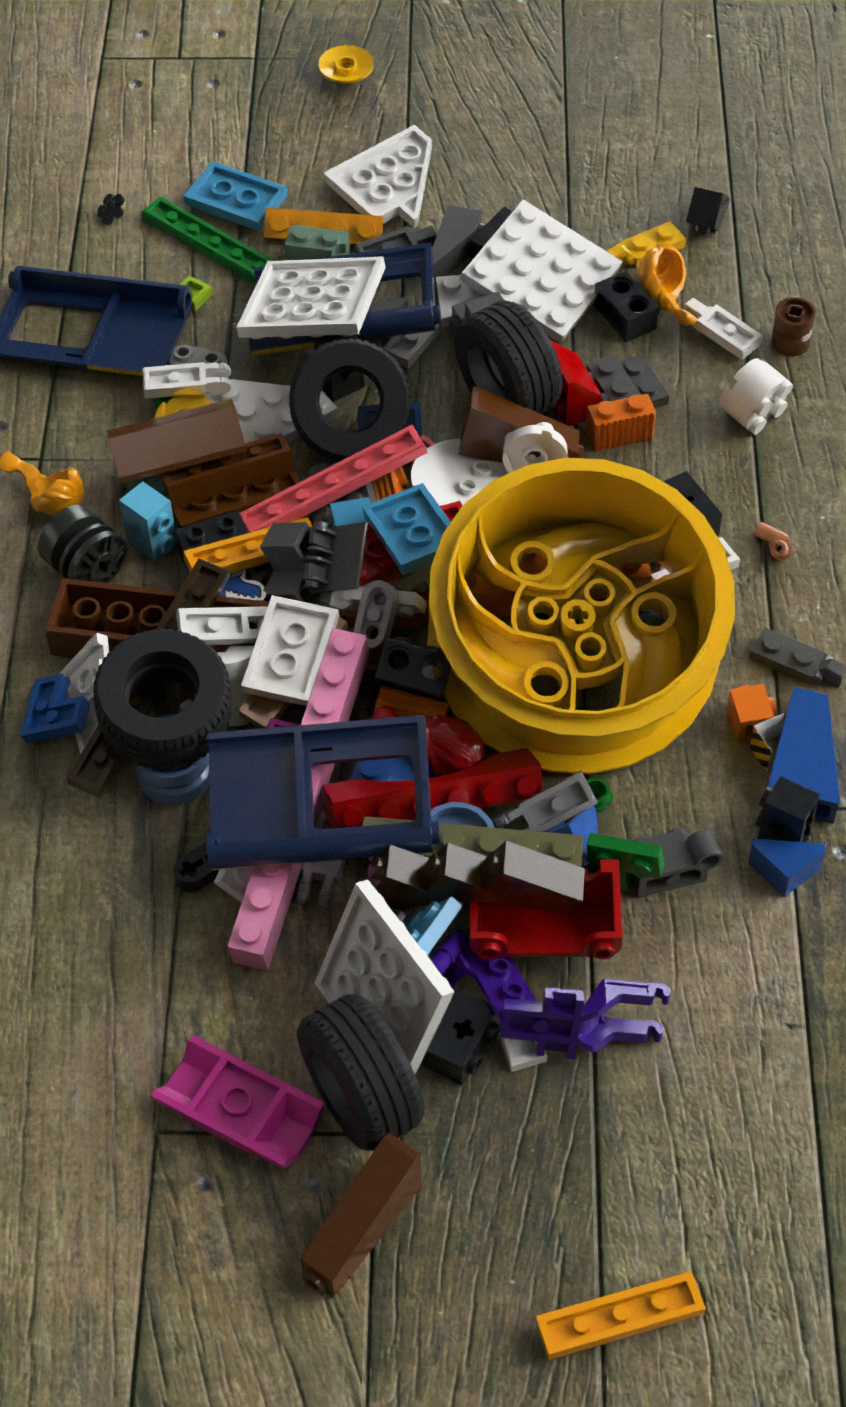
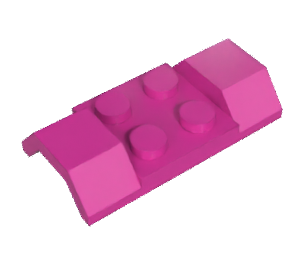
[150,1035,324,1169]

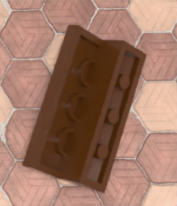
[107,399,247,484]
[160,433,301,528]

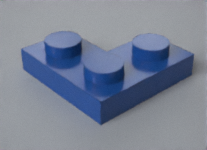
[20,674,91,743]

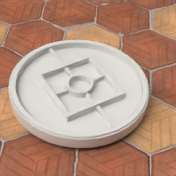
[410,439,509,506]

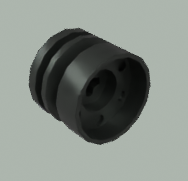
[38,504,128,583]

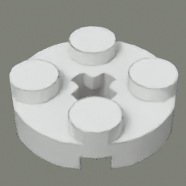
[502,422,568,473]

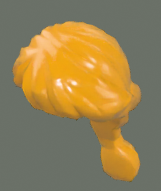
[637,244,697,326]
[0,451,85,517]

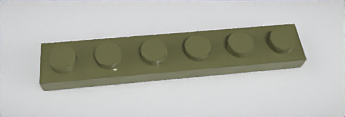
[363,816,584,867]

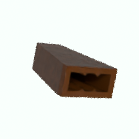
[459,386,584,463]
[300,1132,421,1297]

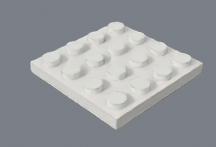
[460,200,622,344]
[236,257,385,339]
[314,880,454,1074]

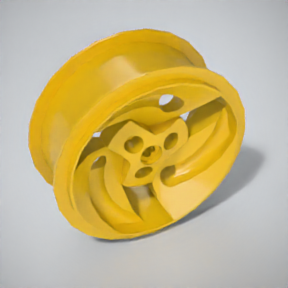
[427,458,735,775]

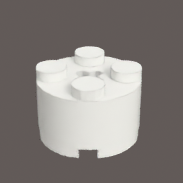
[719,358,793,435]

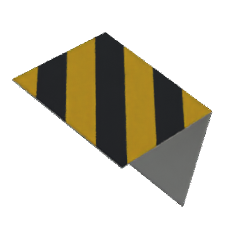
[750,713,784,773]

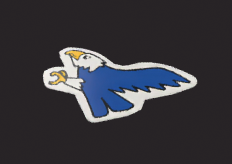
[219,569,266,601]

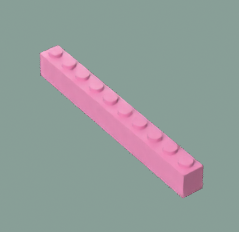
[227,628,370,971]

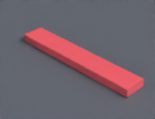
[239,425,428,533]

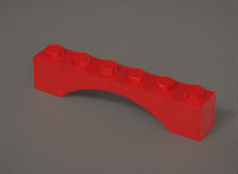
[323,748,542,829]

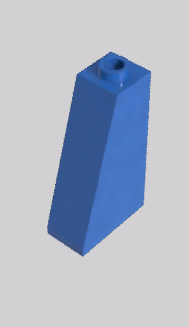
[768,687,840,823]

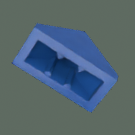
[749,839,826,897]

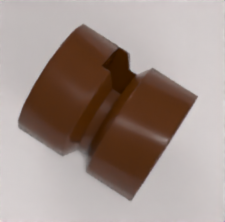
[771,297,816,356]

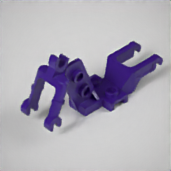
[430,929,671,1059]

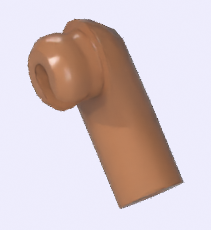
[754,522,792,561]

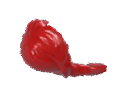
[373,705,484,777]

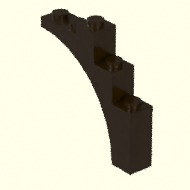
[368,841,585,916]

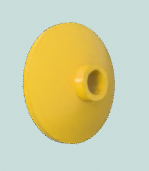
[318,45,374,83]

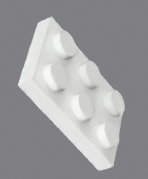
[241,595,339,706]

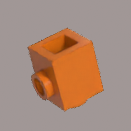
[727,684,776,743]

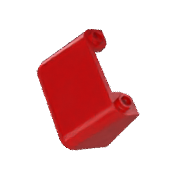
[470,860,623,960]

